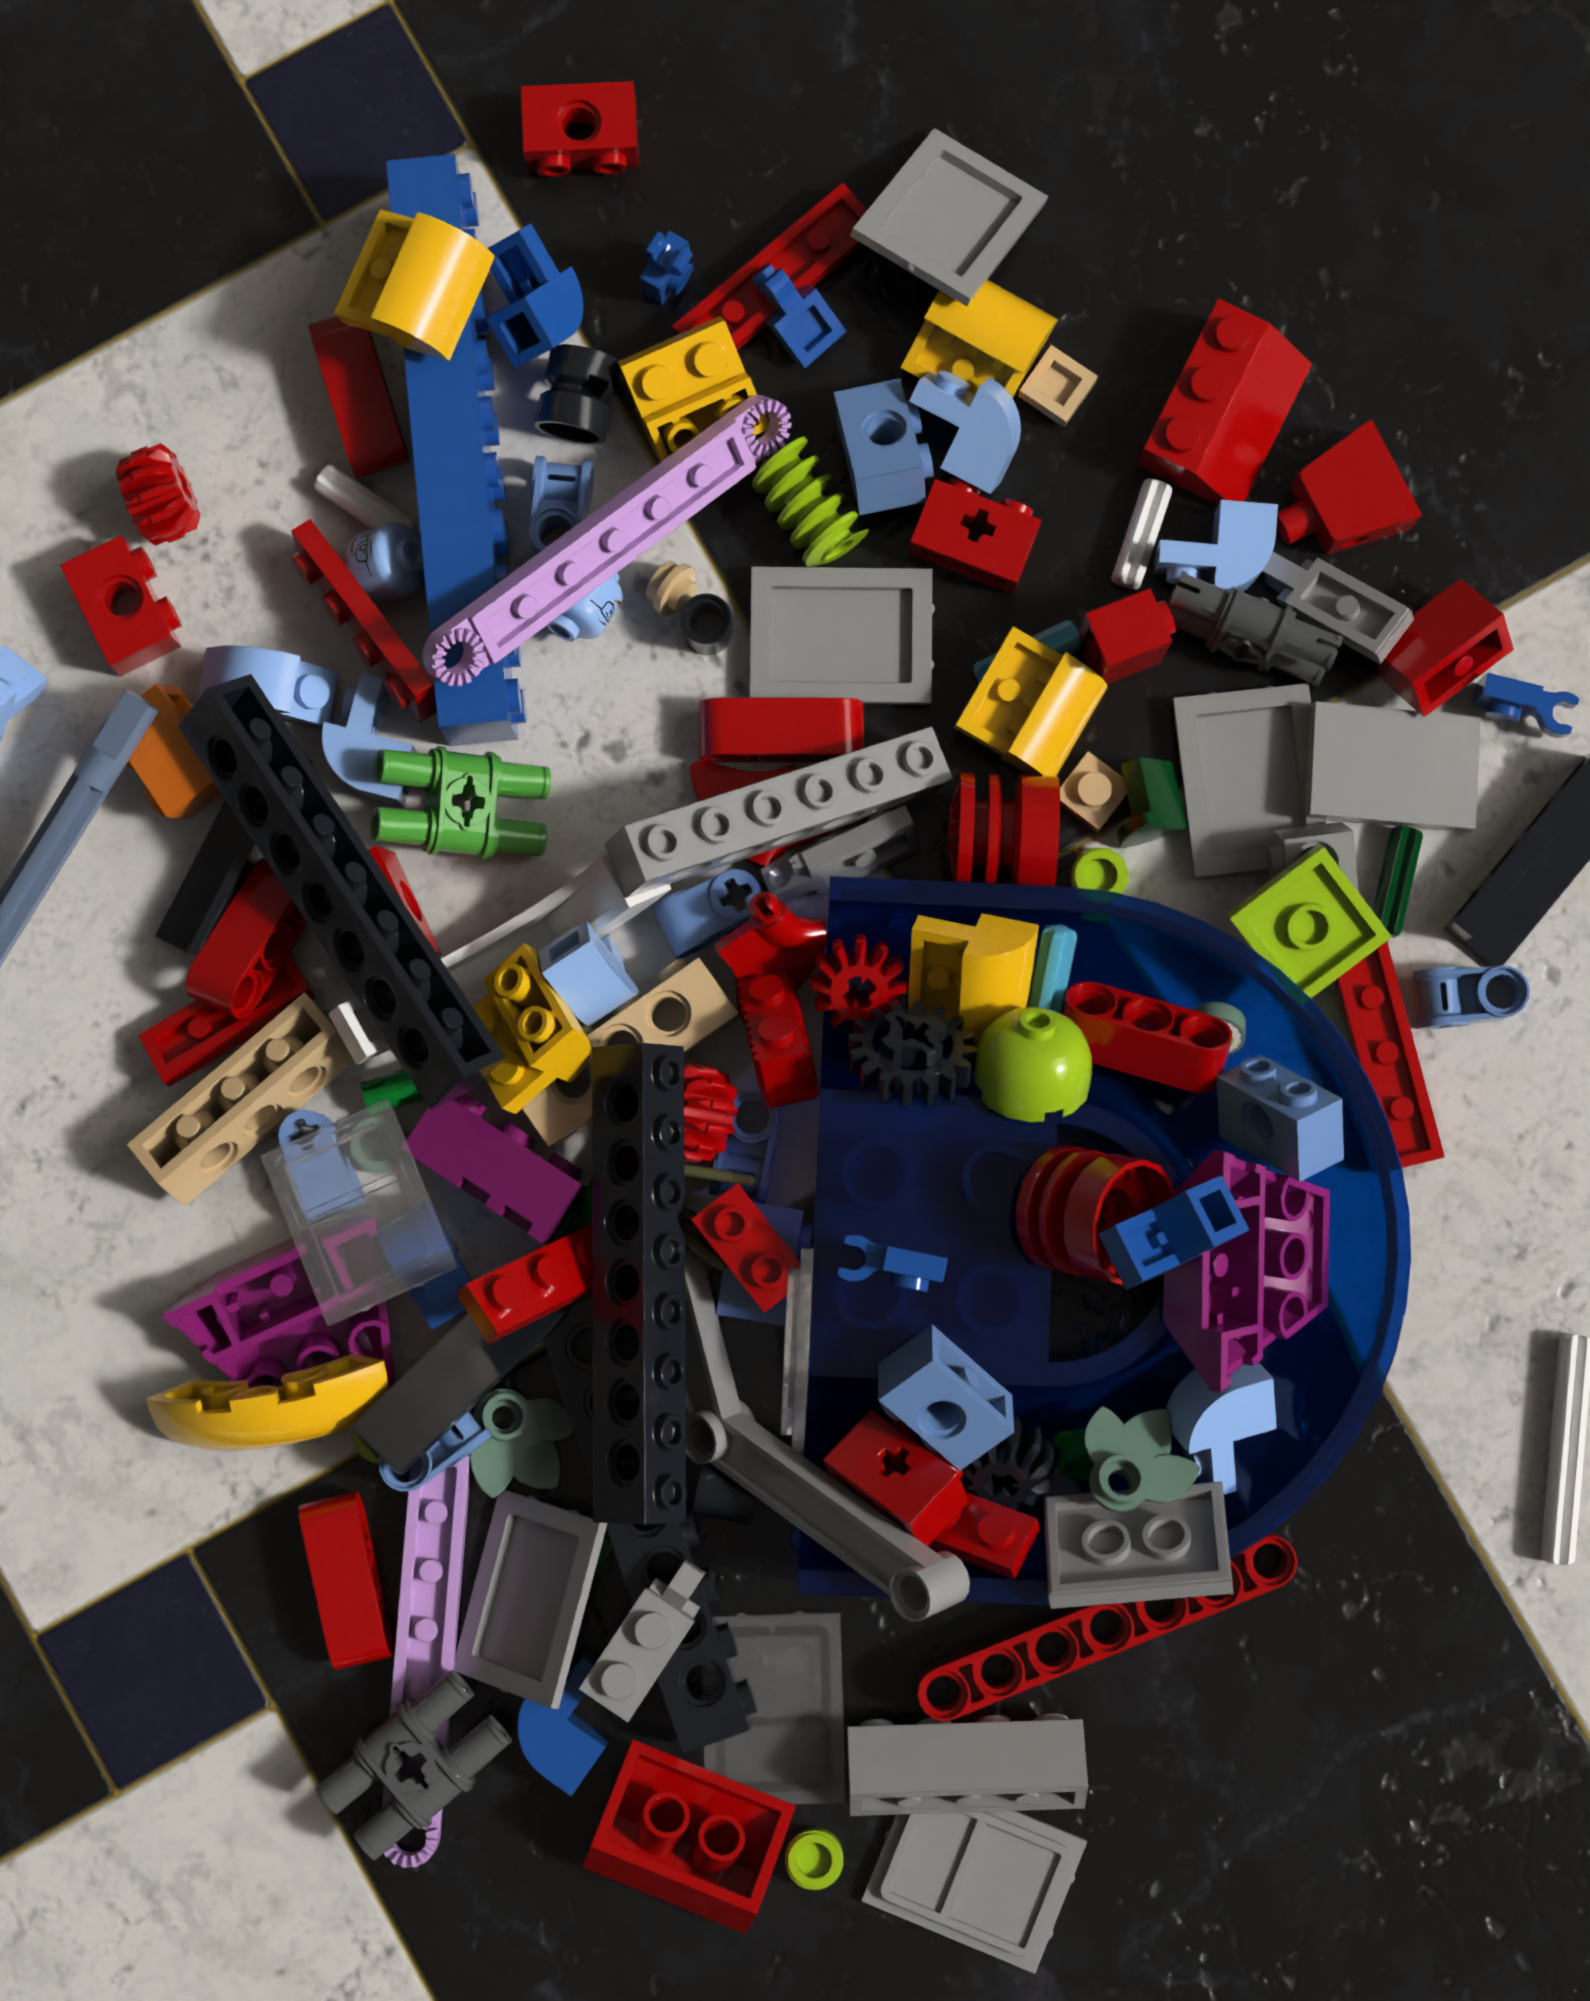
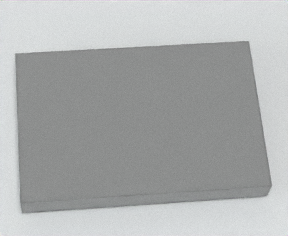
[1304,701,1481,832]
[1043,1481,1234,1609]

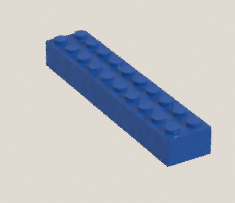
[386,154,527,746]

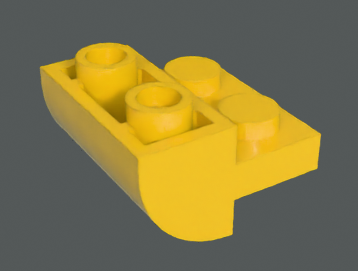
[334,209,495,361]
[900,280,1058,399]
[617,316,769,463]
[954,626,1108,776]
[908,913,1039,1048]
[473,943,591,1114]

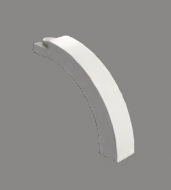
[328,854,672,1065]

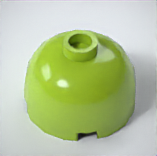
[972,1007,1092,1123]

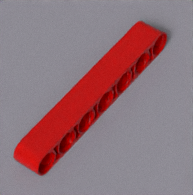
[916,1531,1298,1721]

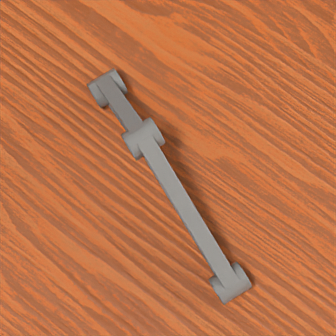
[685,1230,970,1622]

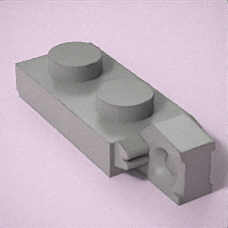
[1262,552,1414,664]
[761,805,921,903]
[579,1560,705,1722]

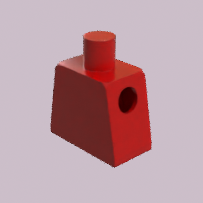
[1276,420,1422,554]

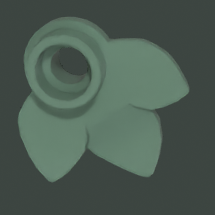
[470,1389,573,1498]
[1084,1407,1200,1513]

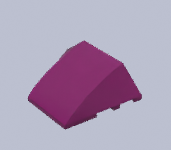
[1163,1150,1330,1393]
[161,1214,396,1389]

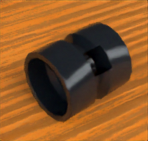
[534,344,621,445]

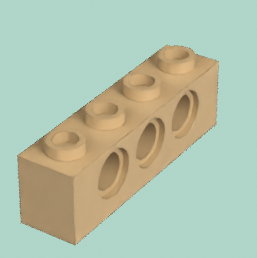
[522,957,740,1149]
[127,992,354,1206]

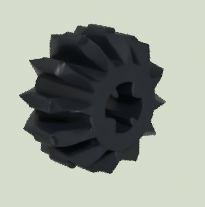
[960,1415,1055,1511]

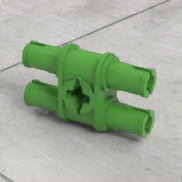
[370,746,551,860]

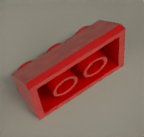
[1137,298,1312,505]
[582,1739,796,1934]

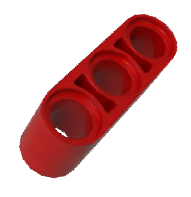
[308,316,410,479]
[699,698,864,763]
[185,857,308,1019]
[1062,981,1232,1093]
[299,1491,394,1670]

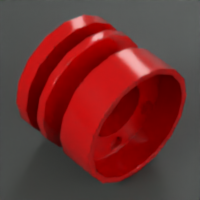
[946,772,1060,897]
[1016,1145,1176,1286]

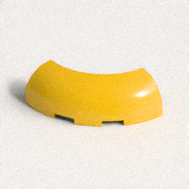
[146,1353,389,1451]

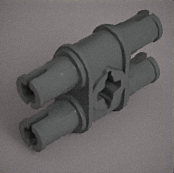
[1167,571,1343,687]
[316,1670,512,1860]

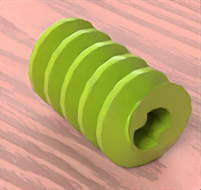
[752,436,869,567]

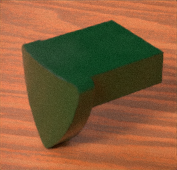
[1117,757,1188,848]

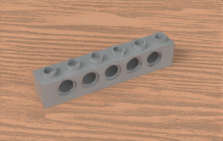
[605,727,953,898]

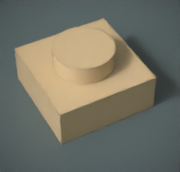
[1018,345,1098,427]
[1060,751,1127,833]

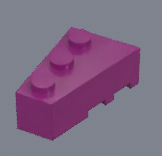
[401,1094,587,1245]

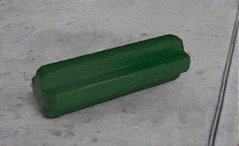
[1373,826,1423,938]

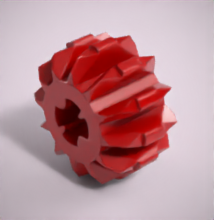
[115,443,200,546]
[810,933,909,1032]
[684,1063,739,1163]

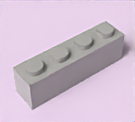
[847,1714,1088,1816]

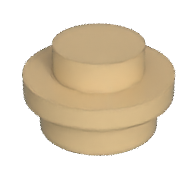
[646,561,697,617]

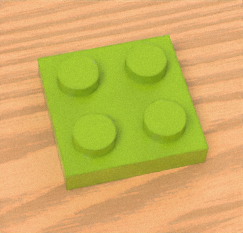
[1226,843,1392,1008]

